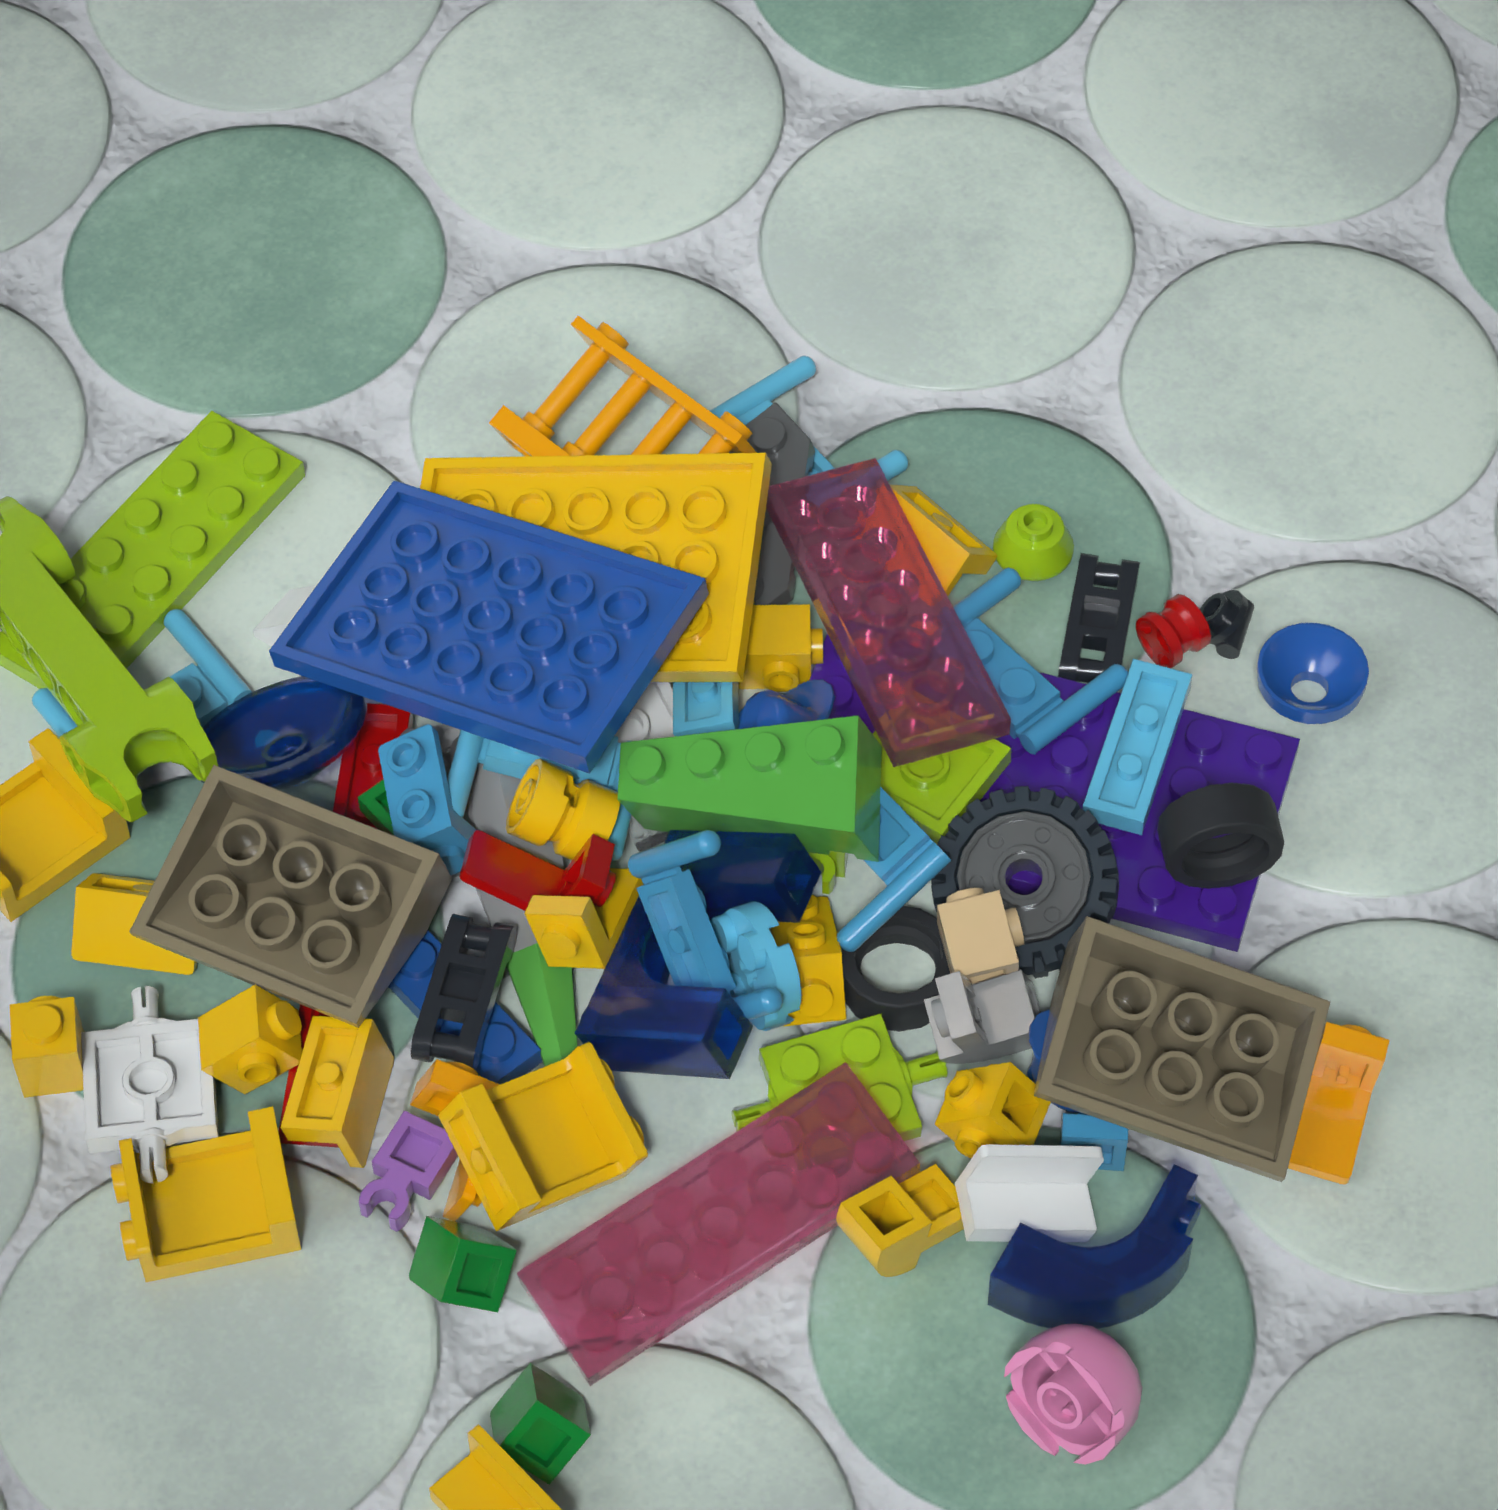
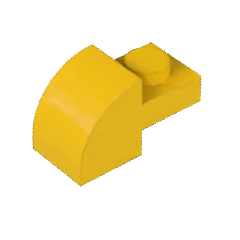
[836,1164,964,1277]

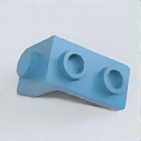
[378,724,476,875]

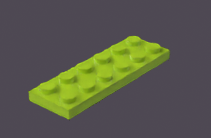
[0,410,305,689]

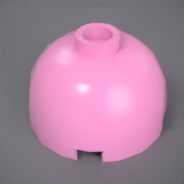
[1004,1324,1142,1465]

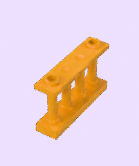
[489,316,757,456]

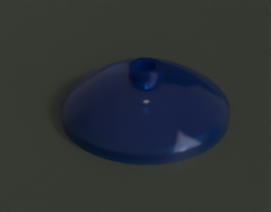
[201,676,367,791]

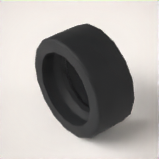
[1157,783,1284,889]
[841,906,950,1032]

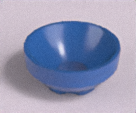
[1257,623,1369,724]

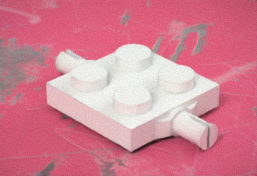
[81,986,219,1183]

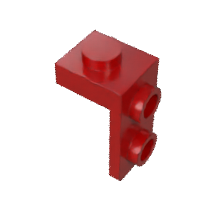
[460,830,616,911]

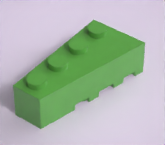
[617,716,882,862]

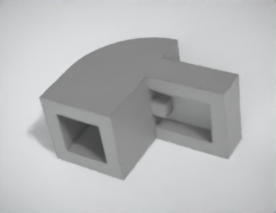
[924,970,1041,1064]

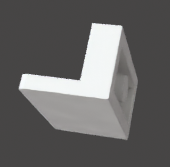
[955,1144,1104,1243]

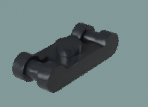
[1058,553,1140,683]
[411,914,516,1071]

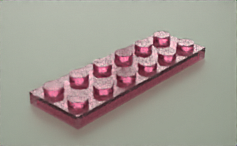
[766,458,1011,767]
[517,1062,920,1386]

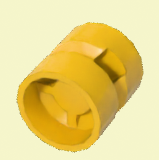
[506,759,620,860]

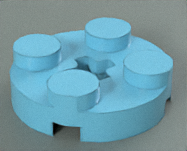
[710,901,801,1031]

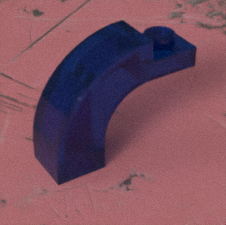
[987,1164,1202,1329]

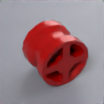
[1136,594,1211,668]

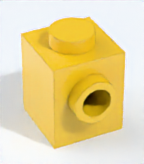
[739,604,823,692]
[198,984,302,1094]
[10,996,84,1098]

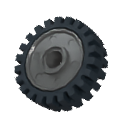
[931,786,1119,979]

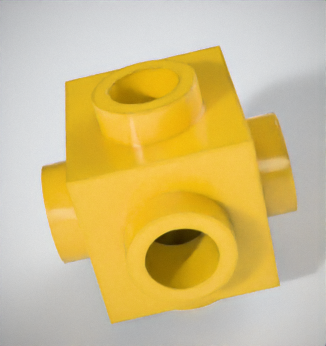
[935,1062,1051,1159]

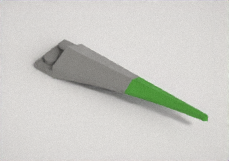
[432,724,578,1066]

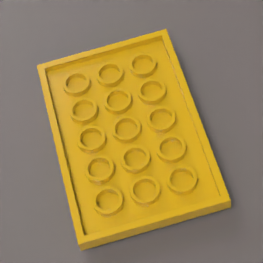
[420,453,772,682]

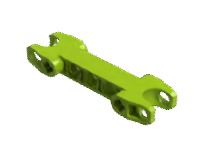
[0,496,219,822]

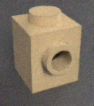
[937,888,1024,985]

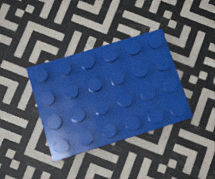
[269,481,709,774]

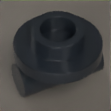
[1200,590,1254,659]

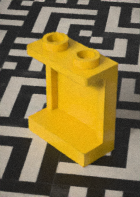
[0,728,130,922]
[438,1042,648,1232]
[110,1106,301,1282]

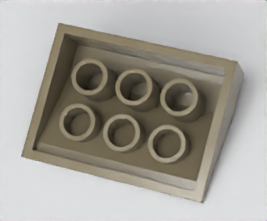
[129,765,452,1028]
[1034,916,1331,1182]

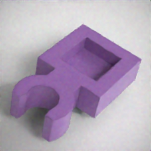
[359,1111,458,1232]

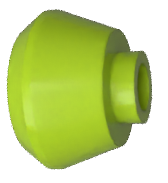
[993,504,1074,581]

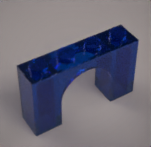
[575,830,822,1079]

